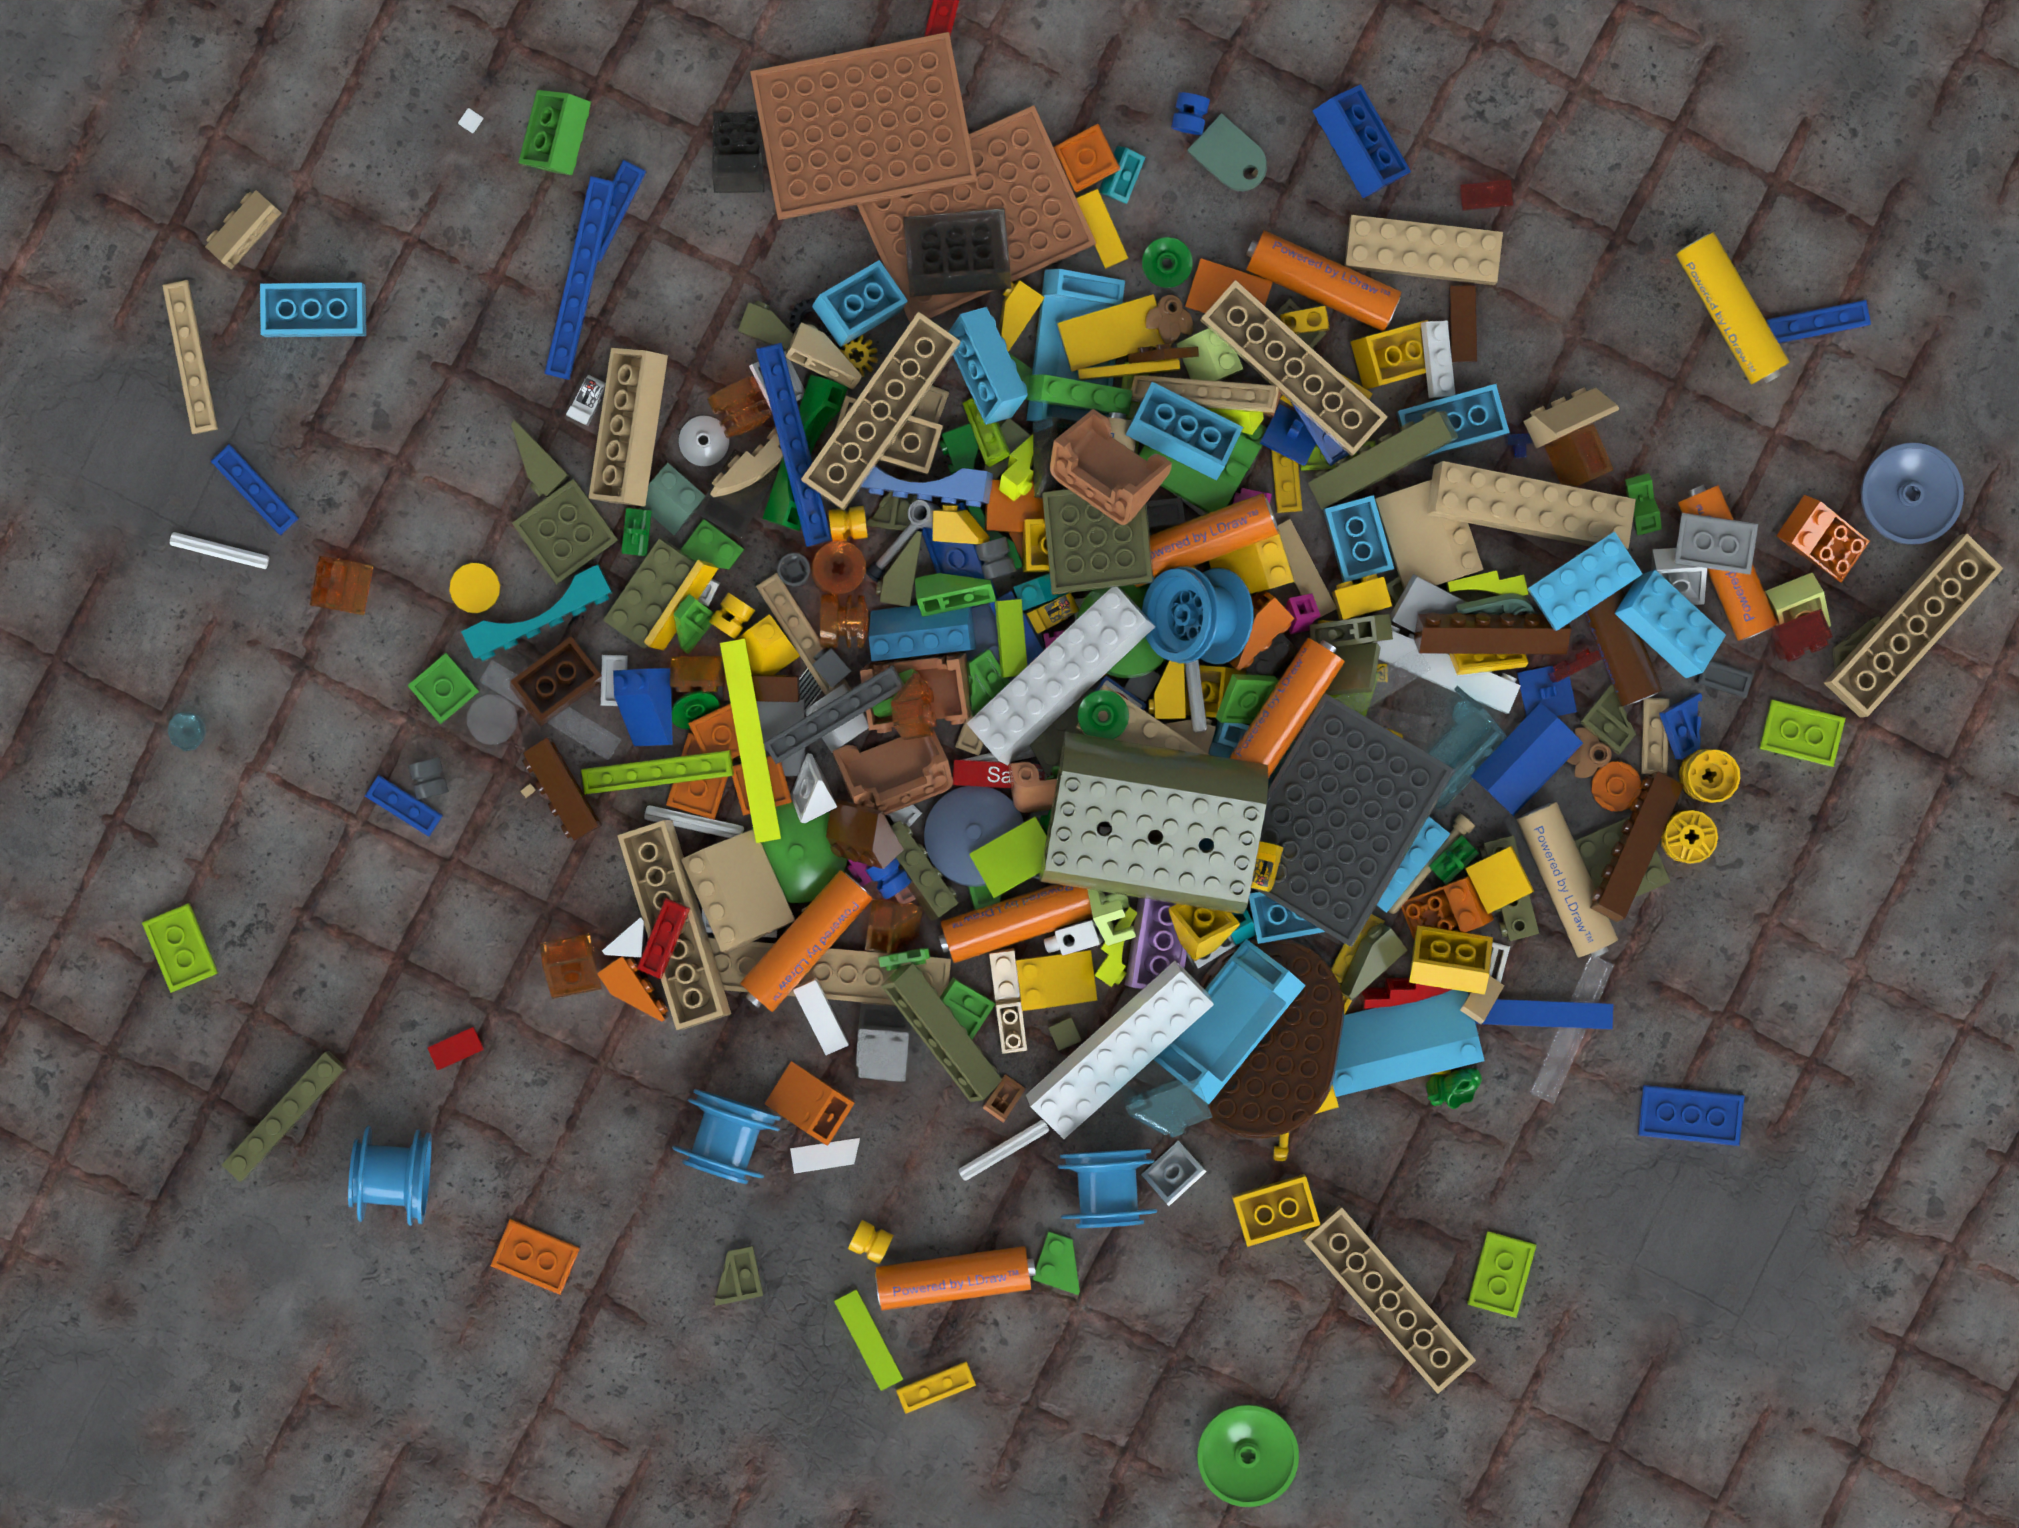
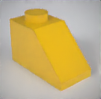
[932,504,989,544]

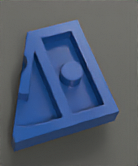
[1659,693,1702,759]

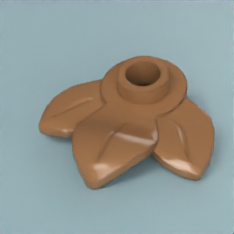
[1146,295,1193,344]
[1566,728,1612,778]

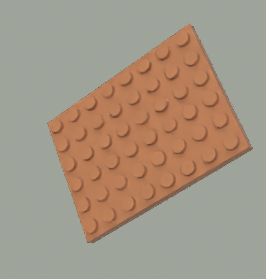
[750,32,978,220]
[857,105,1096,323]

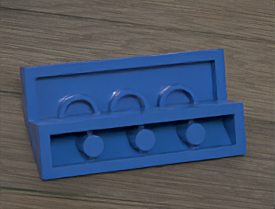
[1471,702,1583,817]

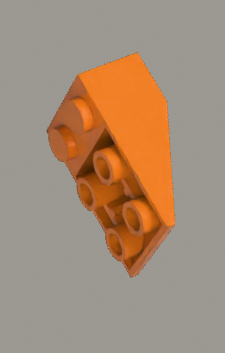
[1776,495,1870,583]
[1228,590,1294,671]
[1401,875,1494,940]
[597,956,669,1022]
[765,1061,856,1146]

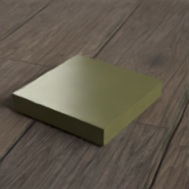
[1325,643,1381,695]

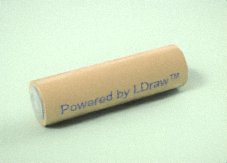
[1516,802,1618,958]

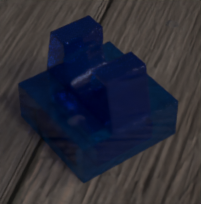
[1505,433,1533,458]

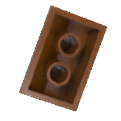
[826,798,904,869]

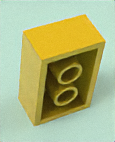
[1409,925,1493,994]
[1232,1174,1320,1247]

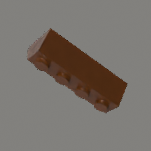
[522,737,602,841]

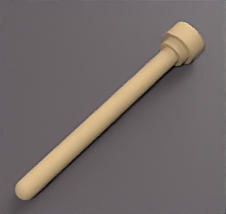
[1389,813,1475,914]

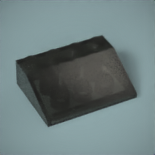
[903,208,1011,297]

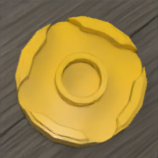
[449,563,501,613]

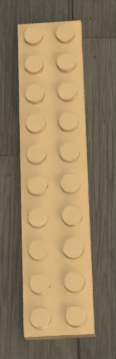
[708,938,951,1005]

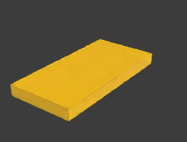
[1056,294,1165,372]

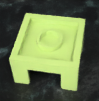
[1087,889,1136,946]

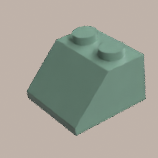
[641,463,707,536]

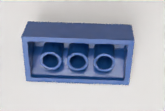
[1313,84,1411,198]

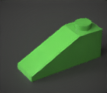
[915,573,996,617]

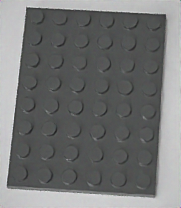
[1255,693,1456,947]

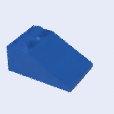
[613,668,673,746]

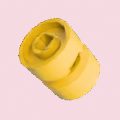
[828,505,868,542]
[709,592,755,640]
[848,1220,894,1264]

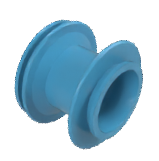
[1142,566,1253,664]
[672,1089,781,1184]
[348,1125,432,1226]
[1058,1149,1158,1228]

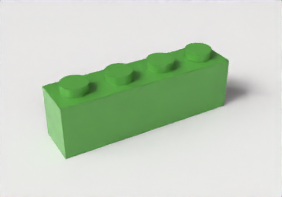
[1027,374,1133,416]

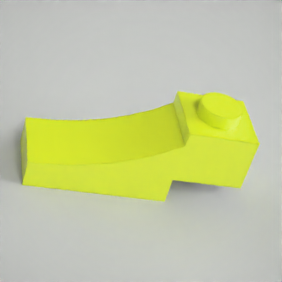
[999,426,1050,501]
[1445,571,1528,596]
[1094,907,1137,987]

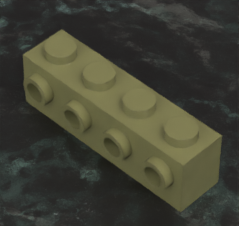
[891,821,958,921]
[1479,835,1539,941]

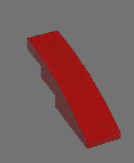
[1359,978,1452,1009]

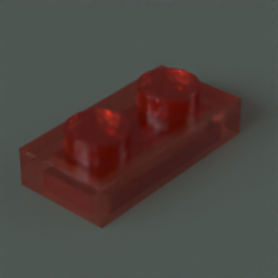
[1460,180,1513,211]
[1548,648,1602,683]

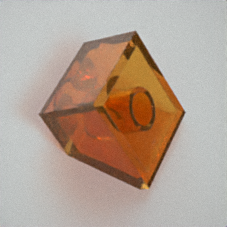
[540,934,602,999]

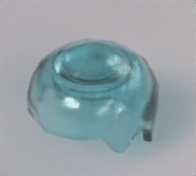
[167,711,207,752]

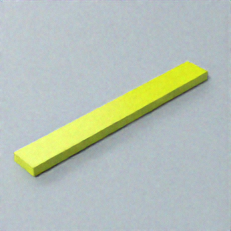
[720,639,781,843]

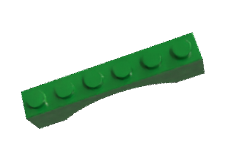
[762,375,848,531]
[939,424,1023,570]

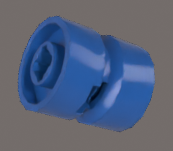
[1171,92,1210,135]
[865,858,912,899]

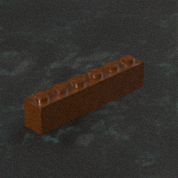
[1414,612,1572,654]
[1590,771,1684,922]

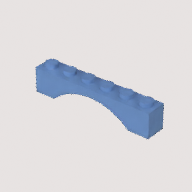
[857,464,993,508]

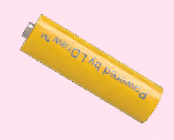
[1675,232,1790,385]

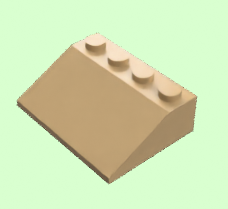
[1375,480,1483,589]
[681,829,795,953]

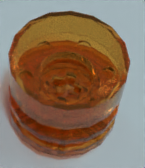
[707,376,773,438]
[811,541,866,595]
[820,594,868,648]

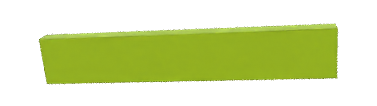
[581,750,734,794]

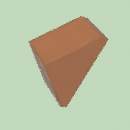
[983,1074,1026,1123]

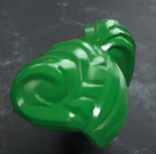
[1426,1068,1482,1109]

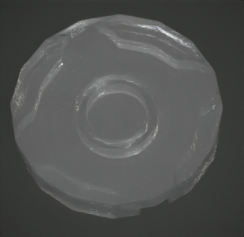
[467,695,518,745]

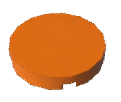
[1591,762,1642,811]

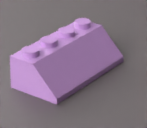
[1125,897,1187,989]

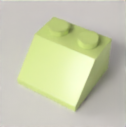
[1176,328,1243,381]
[1765,573,1831,645]

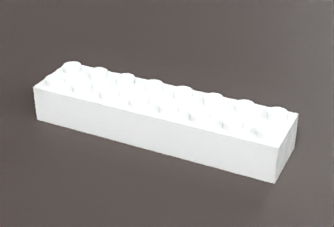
[967,587,1156,766]
[1026,960,1214,1139]

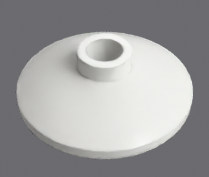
[679,416,729,466]

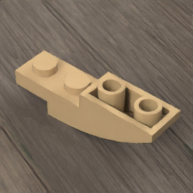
[710,427,783,497]
[989,948,1027,1054]

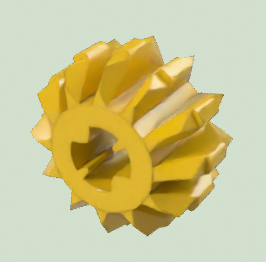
[839,335,878,377]

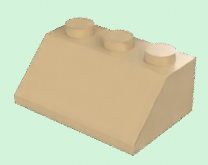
[205,190,282,269]
[1524,387,1619,449]

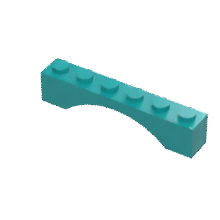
[461,565,613,662]

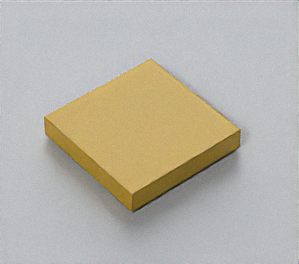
[1465,846,1534,914]

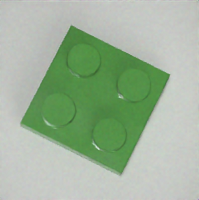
[407,653,480,724]
[1216,674,1279,724]

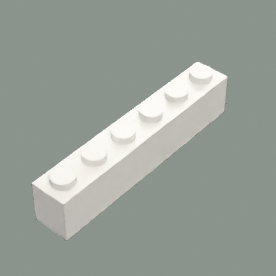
[1372,625,1521,714]

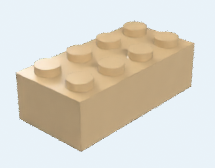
[835,396,943,476]

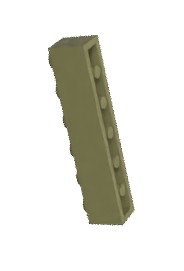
[1308,409,1459,510]
[881,963,1002,1102]
[222,1051,347,1182]

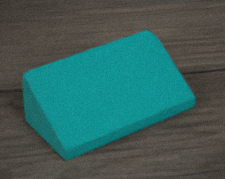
[1099,146,1146,204]

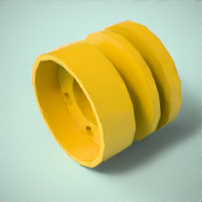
[1679,749,1740,803]
[1660,810,1718,864]

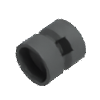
[975,537,1016,580]
[777,553,812,587]
[408,757,449,800]

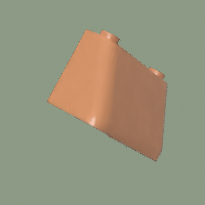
[1050,409,1172,525]
[860,651,970,733]
[832,720,953,816]
[1008,762,1057,813]

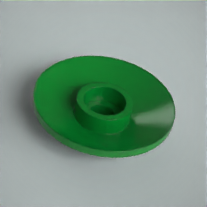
[1142,237,1193,288]
[1078,690,1129,739]
[672,691,719,729]

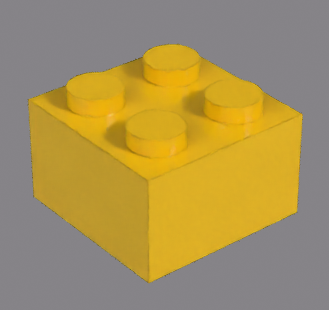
[1332,574,1392,621]

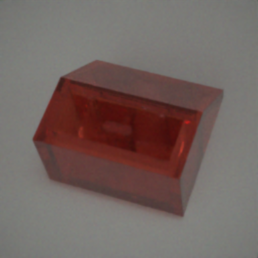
[1771,609,1833,663]

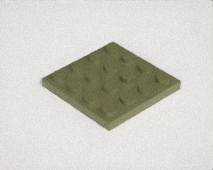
[1042,489,1154,594]

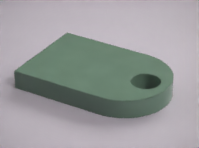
[1187,113,1267,191]
[1456,593,1535,615]

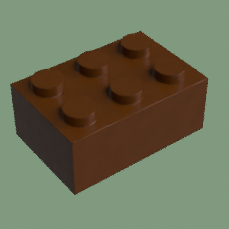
[510,636,602,727]

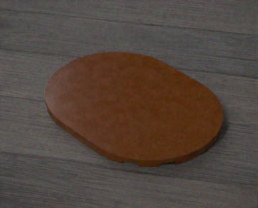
[1189,939,1344,1139]

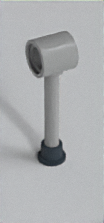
[864,500,940,582]

